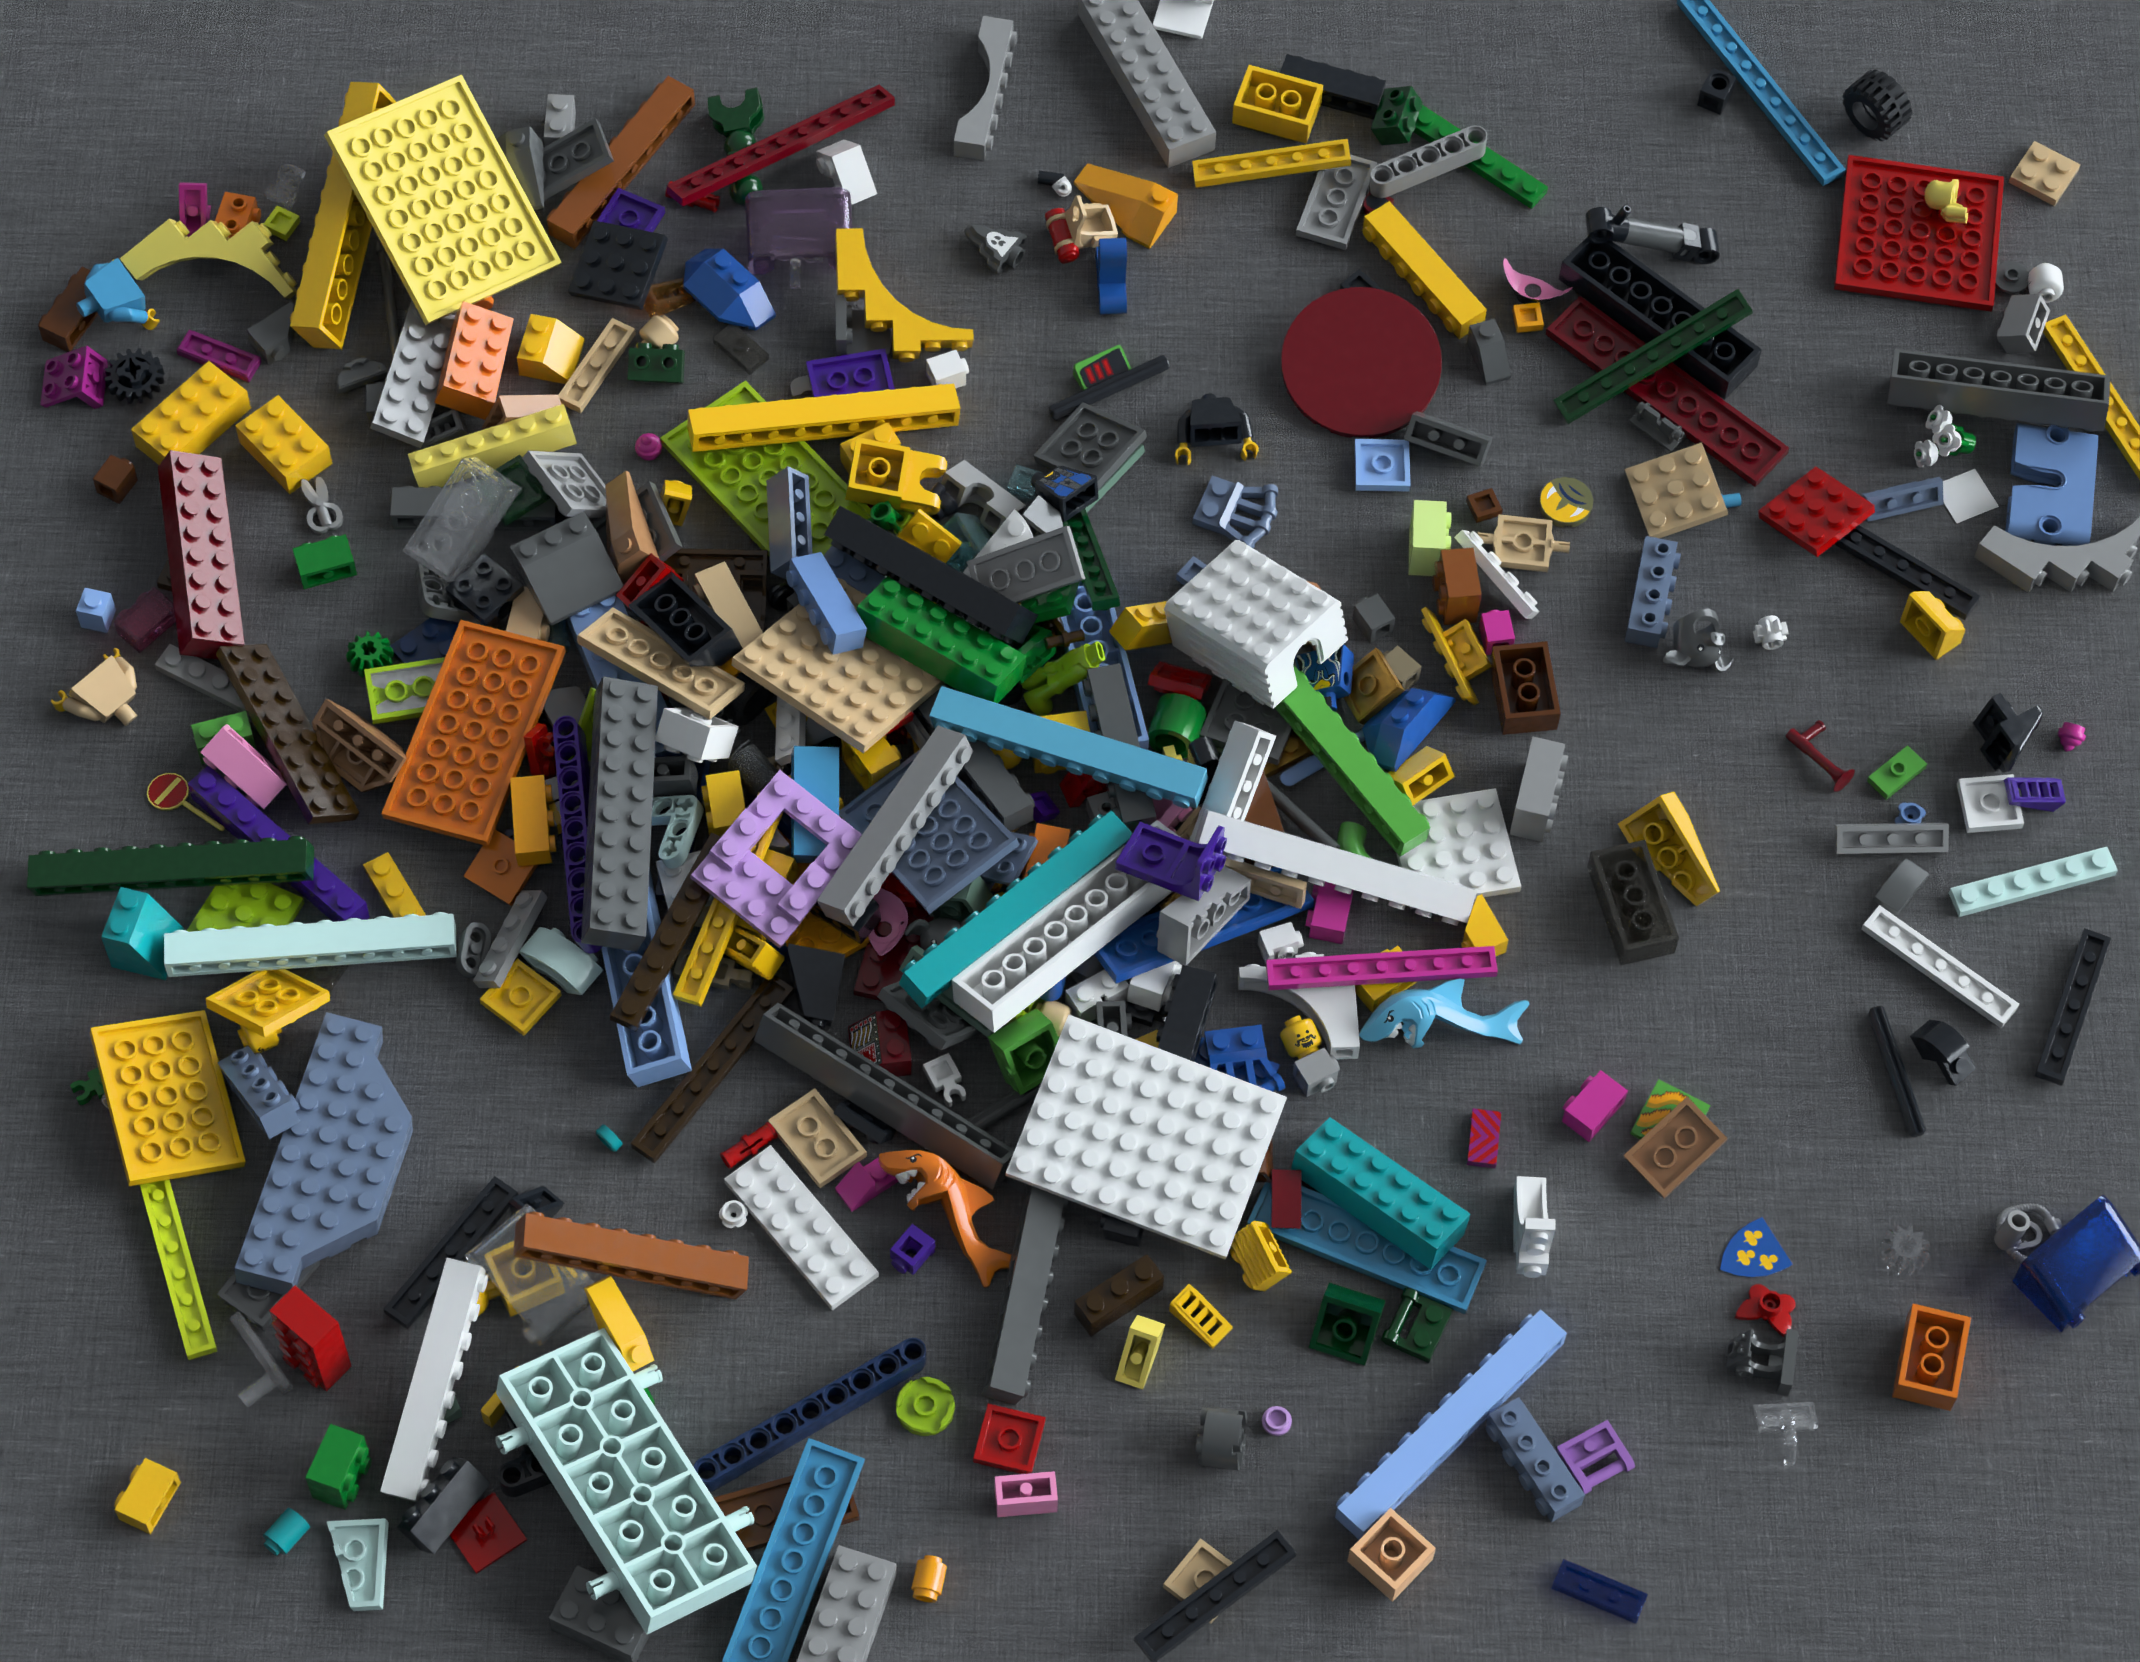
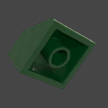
[1308,1282,1386,1366]

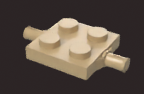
[1477,514,1570,572]

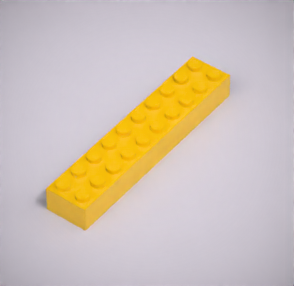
[290,82,396,349]

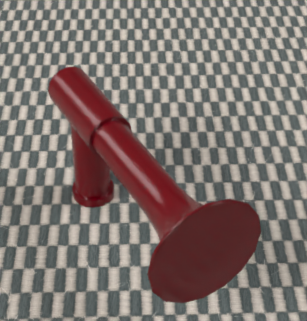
[1786,720,1855,792]

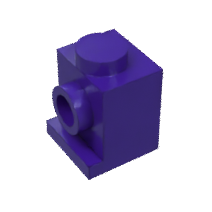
[890,1224,935,1275]

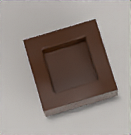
[1466,488,1503,523]

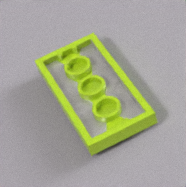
[364,657,445,724]

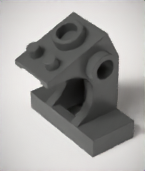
[1725,1329,1799,1396]

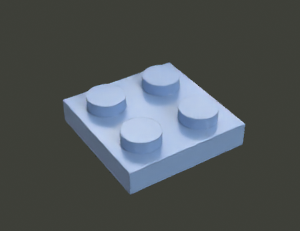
[1354,439,1410,492]

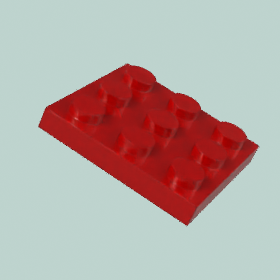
[1758,467,1875,557]

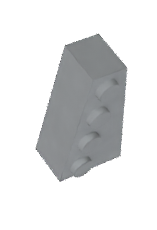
[1156,866,1251,966]

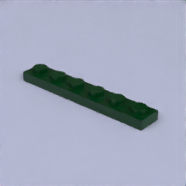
[1062,509,1120,611]

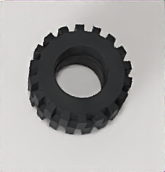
[1842,69,1912,141]

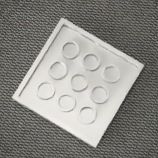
[1396,788,1521,909]

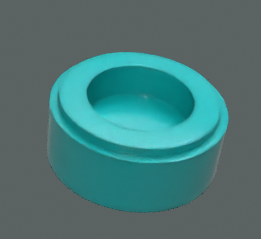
[595,1124,623,1152]

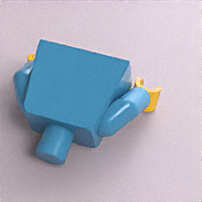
[76,258,160,330]

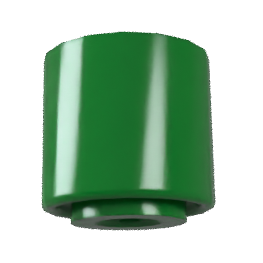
[1148,693,1207,758]

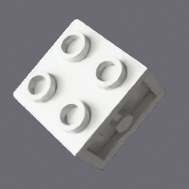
[1153,0,1214,39]

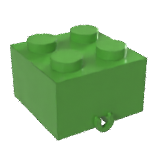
[988,1008,1059,1095]

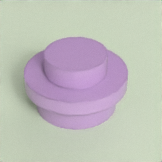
[1262,1406,1292,1436]

